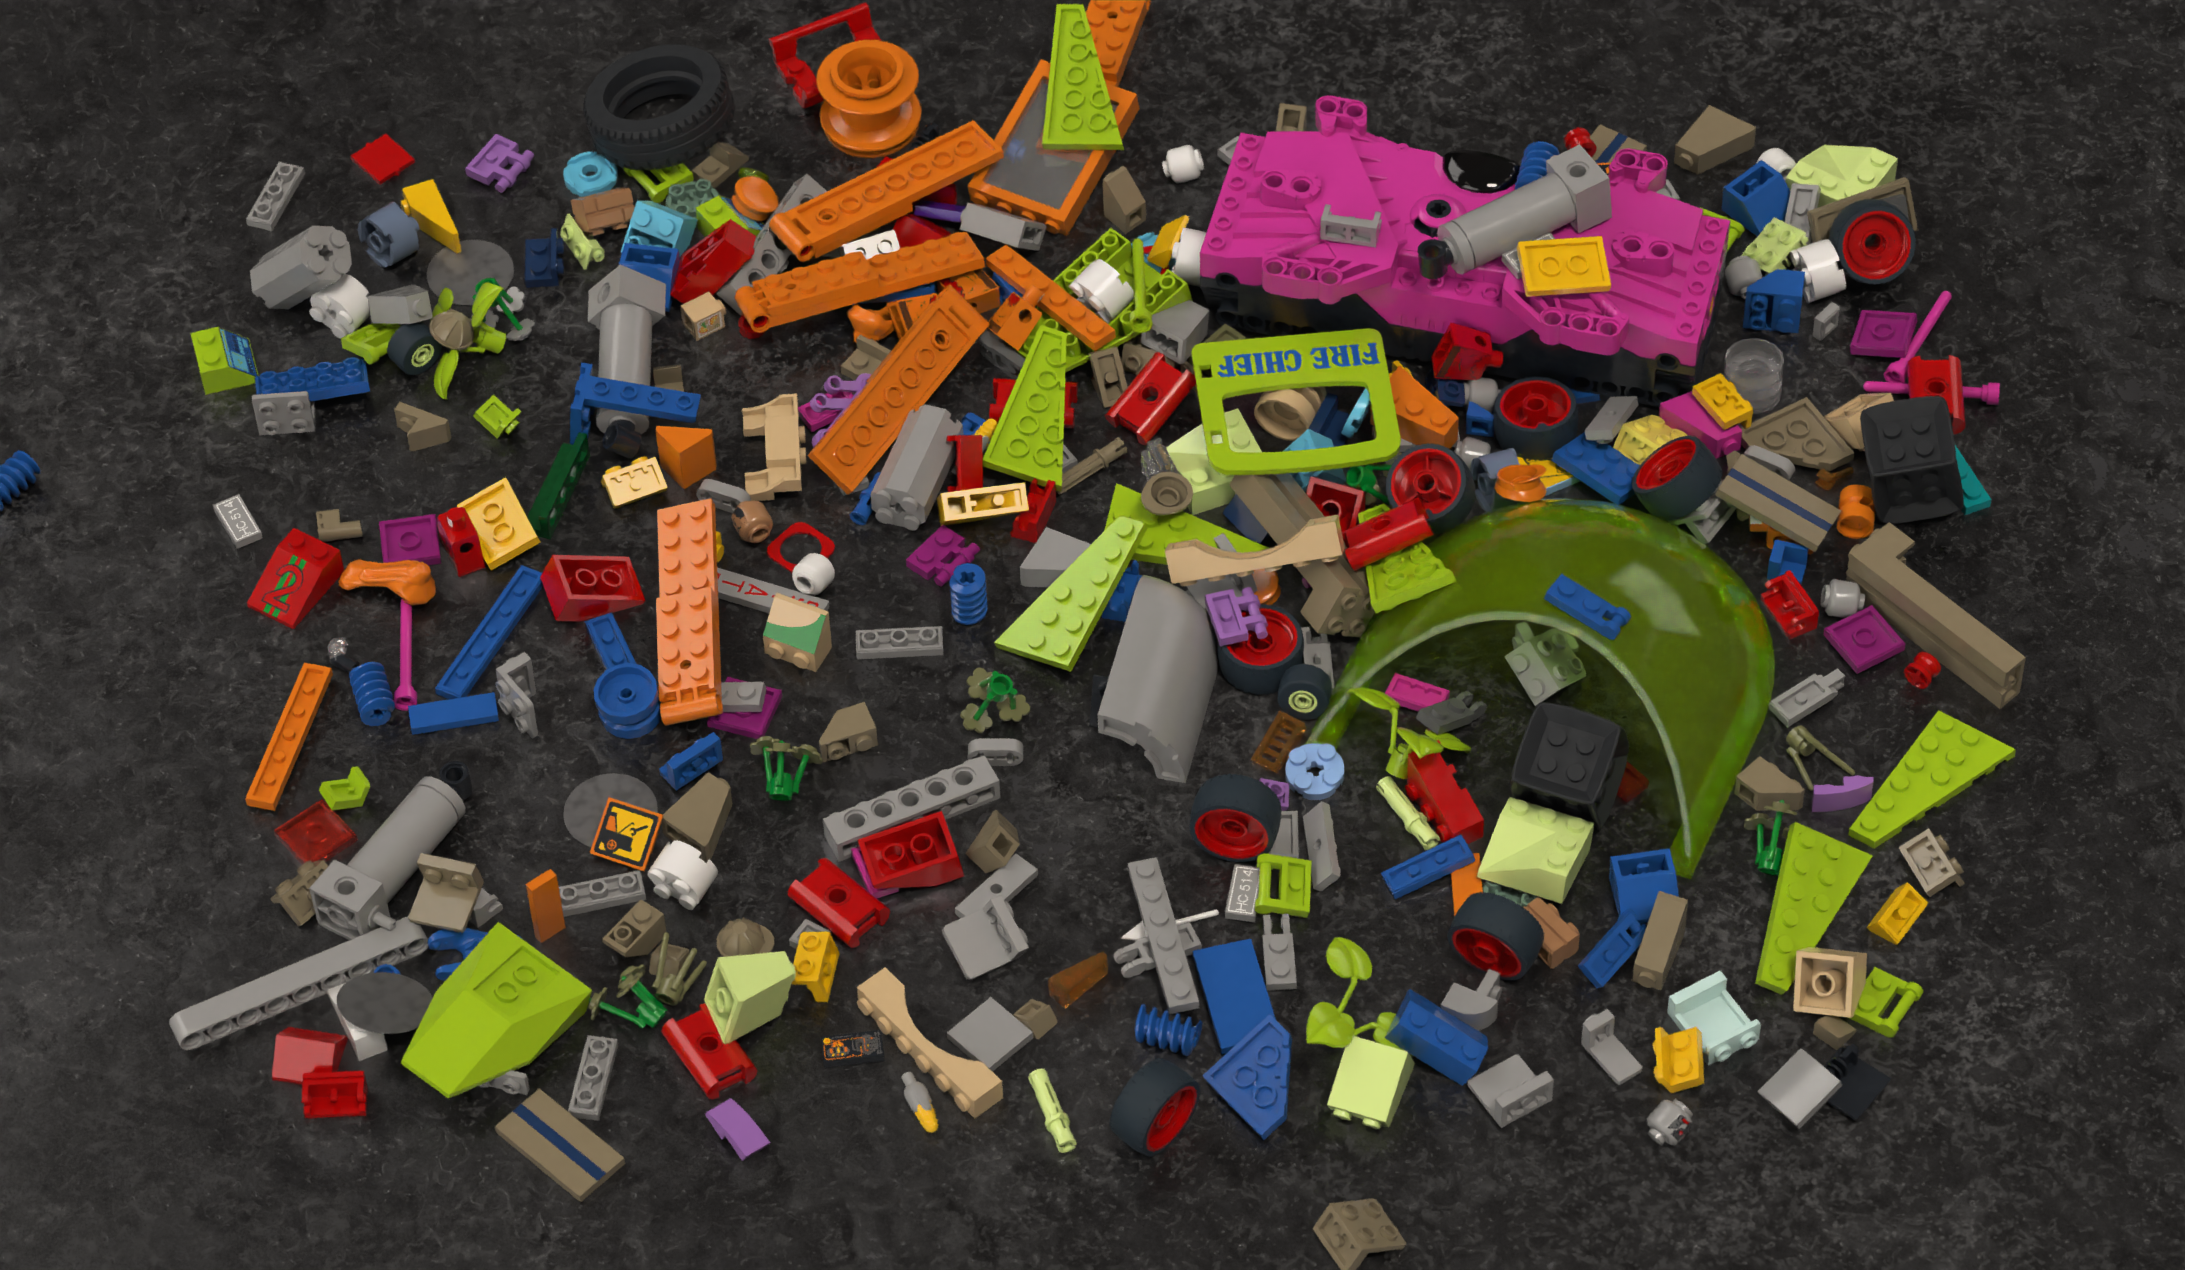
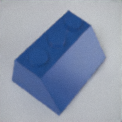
[1385,989,1488,1086]

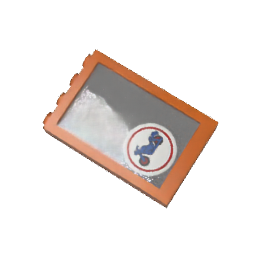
[967,60,1140,236]

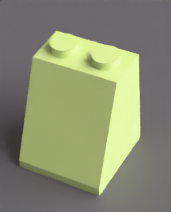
[704,951,796,1044]
[1327,1036,1415,1129]

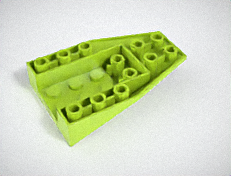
[1014,228,1193,373]
[401,922,592,1099]

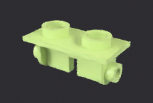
[560,213,605,269]

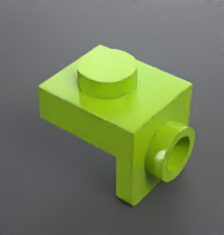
[473,394,522,439]
[319,766,370,810]

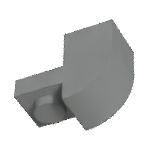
[1441,969,1502,1031]

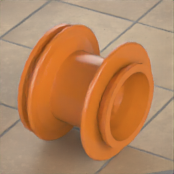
[816,40,922,158]

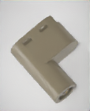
[316,509,362,542]

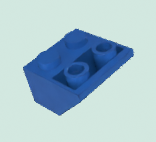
[1721,160,1791,237]
[619,243,680,312]
[1743,269,1805,333]
[1609,848,1679,923]

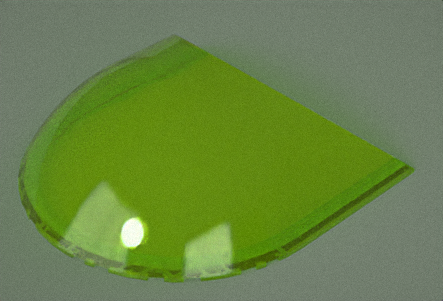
[1305,498,1775,879]

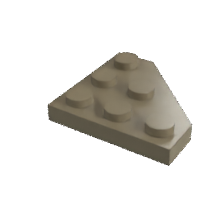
[1740,397,1854,471]

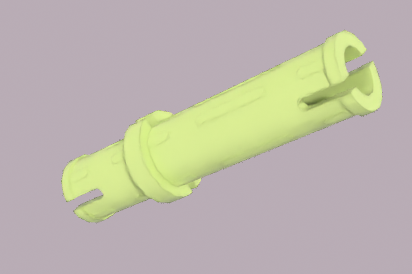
[1376,776,1440,850]
[1028,1069,1077,1153]

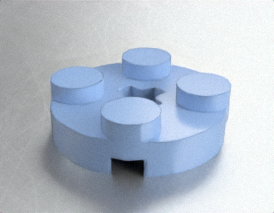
[1285,743,1344,800]

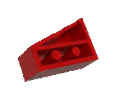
[670,219,756,304]
[1405,740,1484,845]

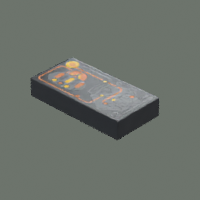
[821,1030,885,1068]

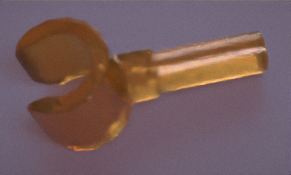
[1815,467,1854,490]

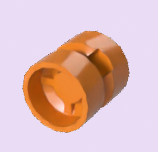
[1837,484,1875,539]

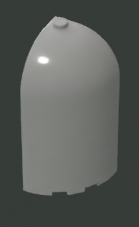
[1098,575,1219,783]

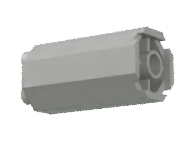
[250,226,352,309]
[871,404,963,530]

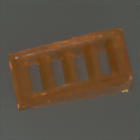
[1251,711,1306,773]
[1048,952,1108,1008]

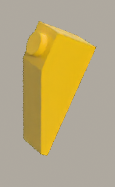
[400,179,461,253]
[937,482,1029,526]

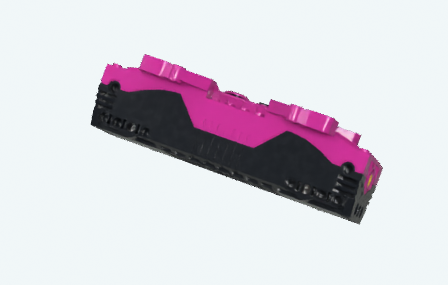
[1200,96,1730,407]

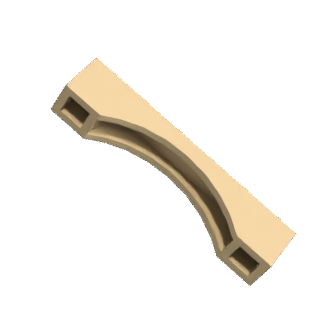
[1165,515,1345,586]
[857,967,1003,1118]

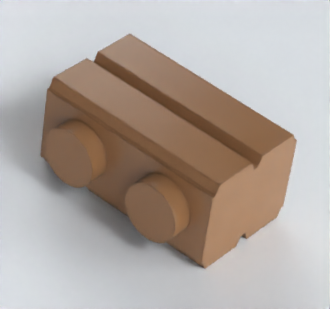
[571,188,635,236]
[1523,897,1580,969]

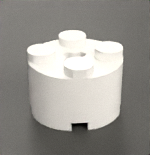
[1172,228,1207,287]
[1790,239,1846,303]
[1069,259,1134,324]
[309,274,370,339]
[648,840,718,910]

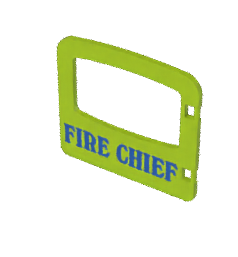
[1192,328,1401,475]

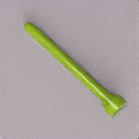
[1130,238,1152,333]

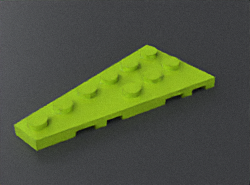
[1042,4,1124,150]
[983,325,1067,492]
[1104,483,1269,565]
[1358,503,1457,613]
[994,516,1147,672]
[1848,710,2016,849]
[1755,822,1873,995]

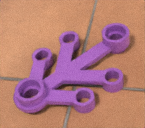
[810,373,871,448]

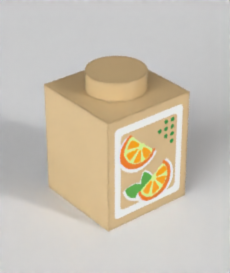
[680,292,726,341]

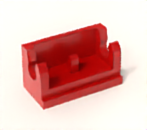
[947,435,983,492]
[1011,479,1056,543]
[1760,570,1819,640]
[302,1071,368,1118]

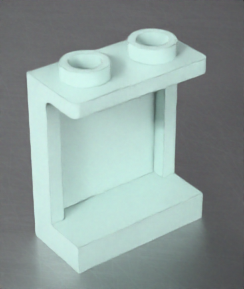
[1667,971,1761,1066]

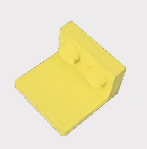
[1613,415,1687,465]

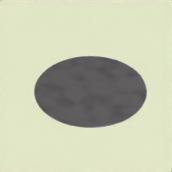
[427,240,514,305]
[563,773,658,847]
[336,972,433,1034]

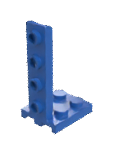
[570,363,701,445]

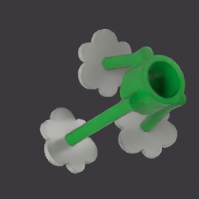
[470,278,535,341]

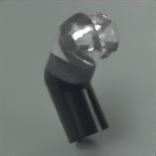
[327,637,360,673]

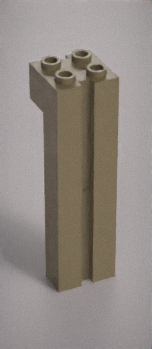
[1229,473,1375,638]
[1846,522,2026,709]

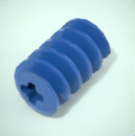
[1515,141,1560,190]
[0,450,41,511]
[950,563,988,625]
[349,662,395,726]
[1135,1003,1202,1056]

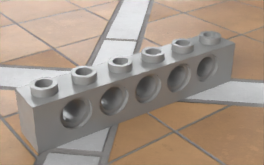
[717,174,827,315]
[823,755,1000,862]

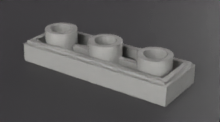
[246,162,305,231]
[1585,396,1638,444]
[856,626,943,659]
[1303,801,1341,892]
[955,854,1038,918]
[559,870,646,917]
[568,1035,618,1121]

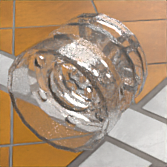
[1724,338,1784,413]

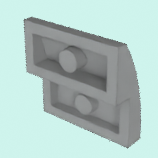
[1758,1048,1843,1129]

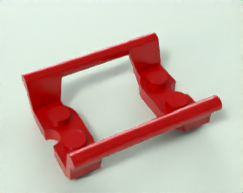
[769,2,882,108]

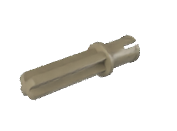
[1056,437,1127,494]

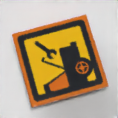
[590,797,664,872]

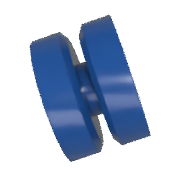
[594,663,662,739]

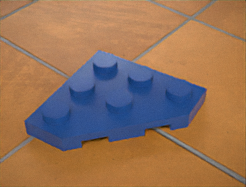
[1202,1014,1292,1140]

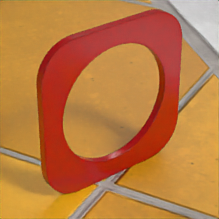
[767,522,835,573]

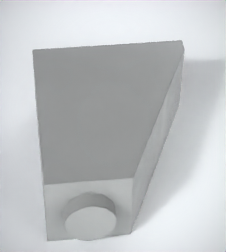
[960,203,1047,251]
[367,285,433,324]
[1141,300,1209,364]
[1020,527,1091,587]

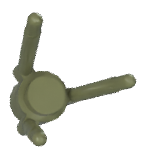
[1786,725,1855,791]
[652,932,707,1006]

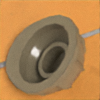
[429,309,474,350]
[1141,472,1193,516]
[717,917,774,957]

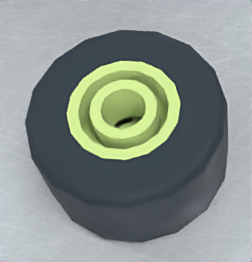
[387,321,442,375]
[1277,664,1332,720]

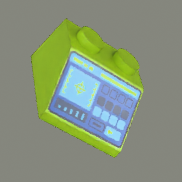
[695,196,764,237]
[191,327,258,395]

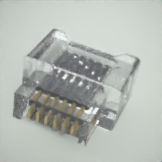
[1141,438,1179,481]

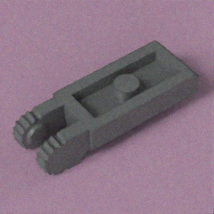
[979,331,1025,379]
[1416,691,1487,735]

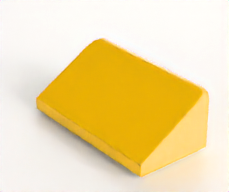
[1147,215,1189,269]
[1867,882,1928,945]

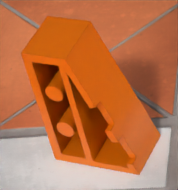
[1370,366,1459,449]

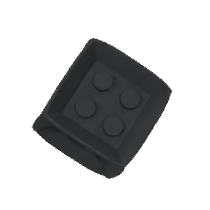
[1860,396,1964,524]
[1510,702,1629,830]

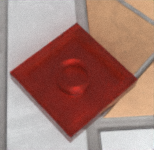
[274,799,358,864]

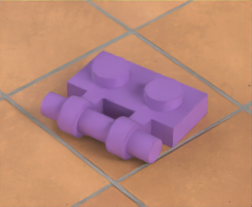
[465,134,534,193]
[1205,587,1268,646]

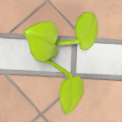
[430,282,506,400]
[1347,688,1471,779]
[1307,937,1413,1056]

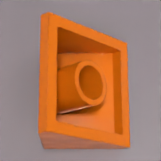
[656,426,717,489]

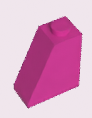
[1659,392,1742,458]

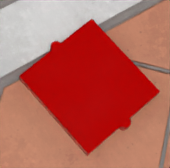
[351,134,415,185]

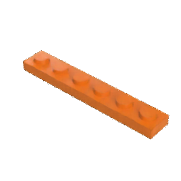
[986,244,1116,351]
[245,662,333,811]

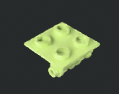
[1741,218,1809,276]

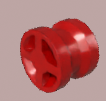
[1564,128,1597,157]
[1904,652,1941,689]

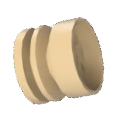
[1254,387,1326,441]

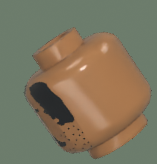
[731,500,773,543]

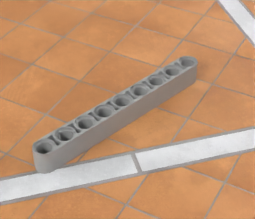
[169,917,428,1050]

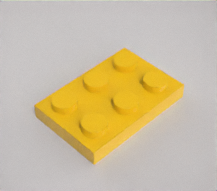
[1517,236,1611,297]
[457,477,541,570]

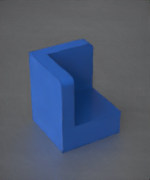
[1767,540,1809,584]

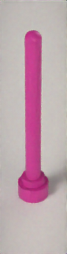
[1884,291,1952,383]
[1863,381,2000,405]
[394,599,417,711]

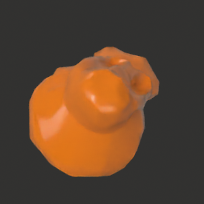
[847,303,895,344]
[339,559,436,606]

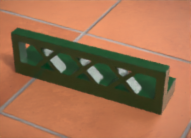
[527,432,590,539]

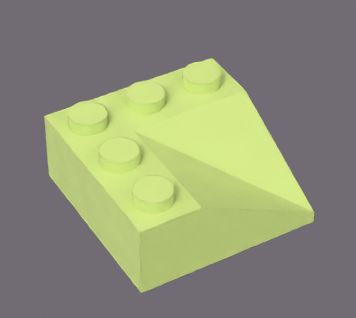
[1785,145,1898,207]
[1163,408,1262,515]
[1477,797,1594,904]

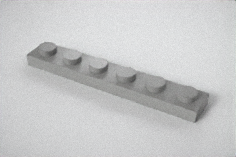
[1128,857,1199,1014]

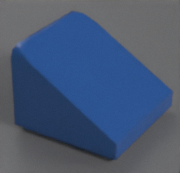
[1466,401,1494,437]

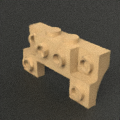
[742,394,807,501]

